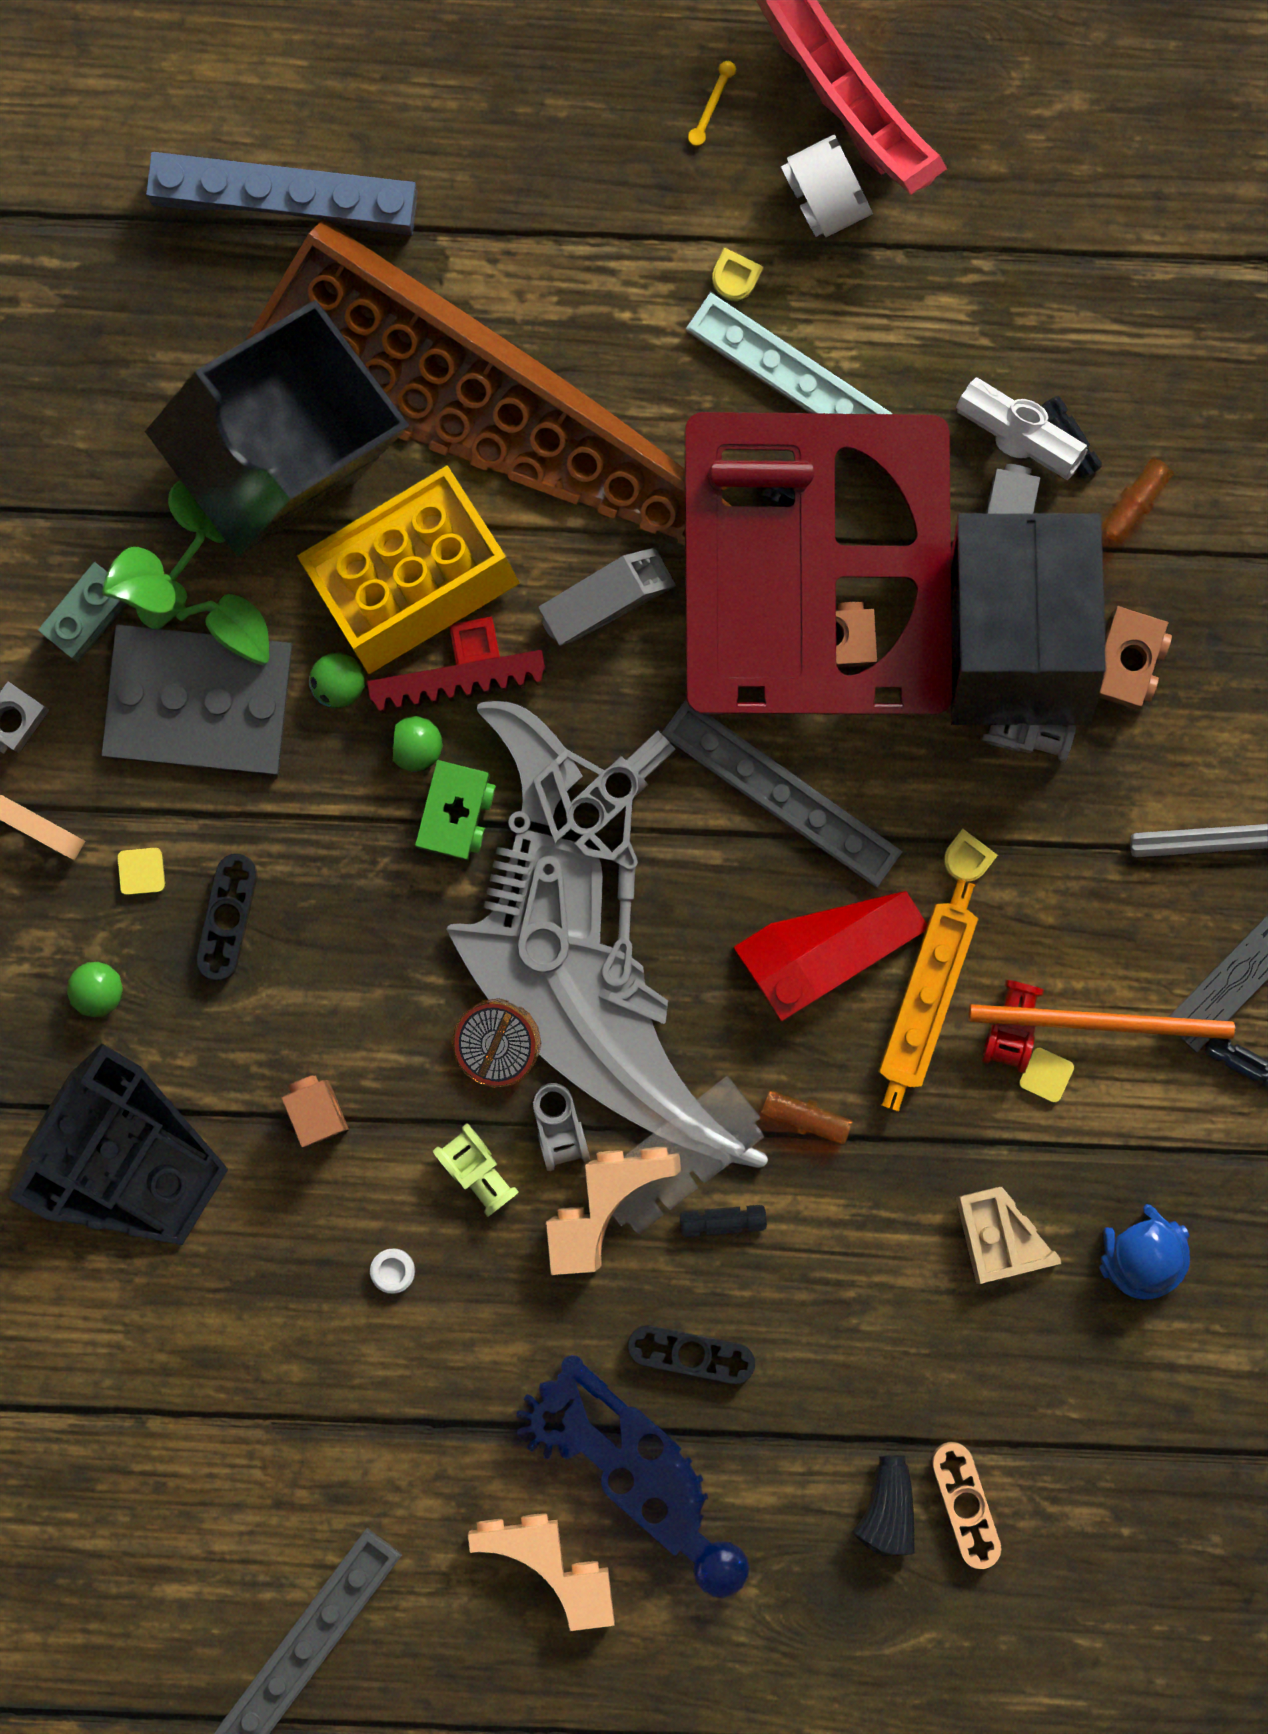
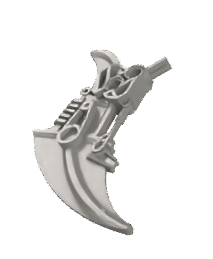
[447,701,768,1168]

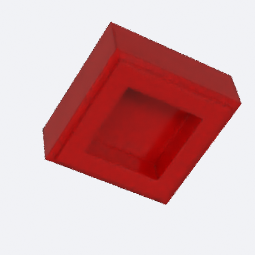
[449,616,500,665]

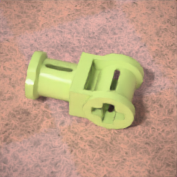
[432,1123,519,1217]

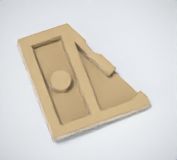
[956,1187,1061,1284]

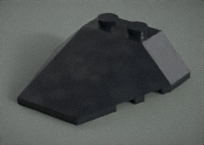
[8,1043,228,1245]

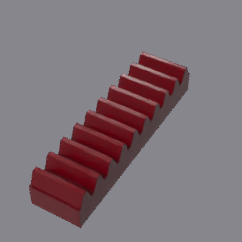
[367,650,546,714]

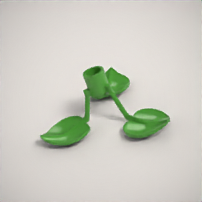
[102,480,269,666]

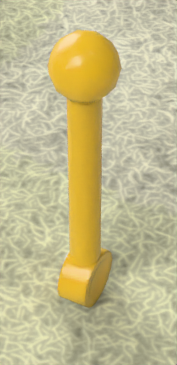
[688,61,736,147]

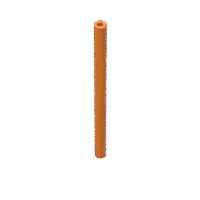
[968,1004,1235,1039]

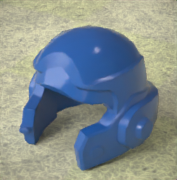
[1099,1204,1190,1300]

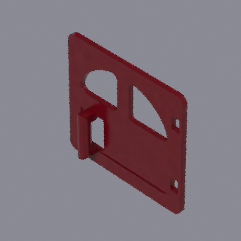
[684,412,952,715]

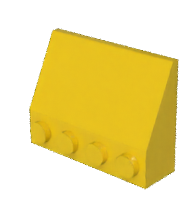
[297,465,520,674]

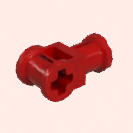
[981,979,1044,1074]

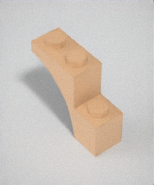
[546,1147,681,1275]
[468,1514,615,1631]

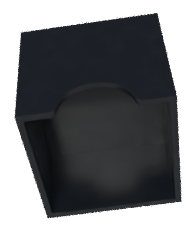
[145,300,409,557]
[951,514,1106,725]

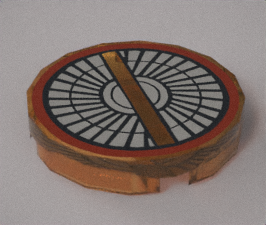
[452,998,542,1088]

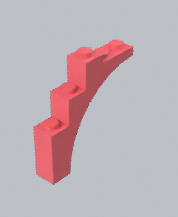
[756,0,947,195]

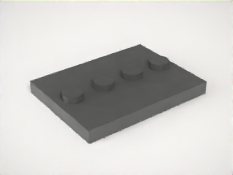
[102,625,293,775]

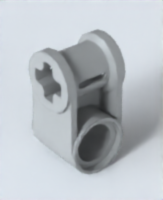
[533,1083,590,1171]

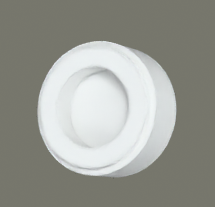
[370,1248,415,1294]

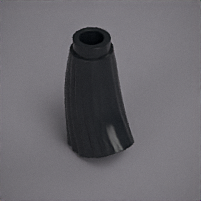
[852,1455,915,1556]

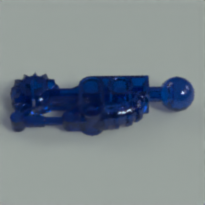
[516,1355,750,1598]

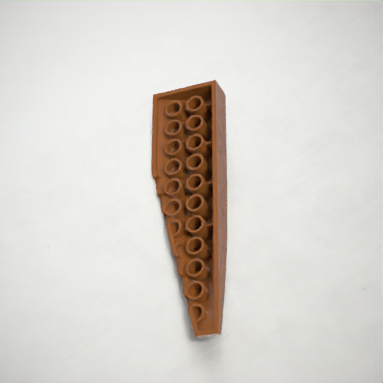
[246,219,731,545]

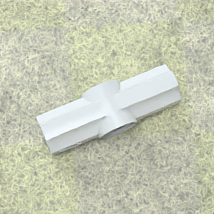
[956,377,1088,480]

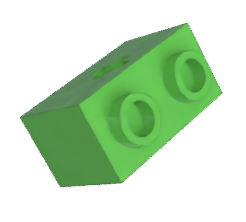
[415,760,496,861]

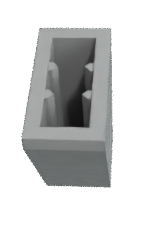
[539,548,676,645]

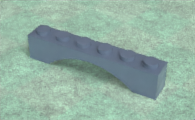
[146,152,418,235]

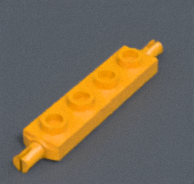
[878,879,978,1111]

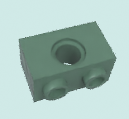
[38,562,127,663]

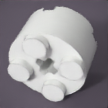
[781,134,873,237]

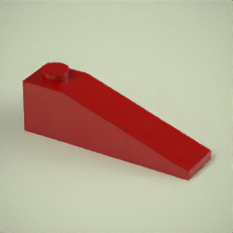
[733,891,928,1022]

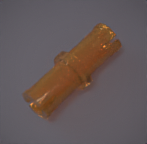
[1101,457,1174,544]
[761,1090,853,1145]

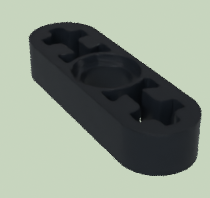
[197,854,258,980]
[628,1325,755,1384]

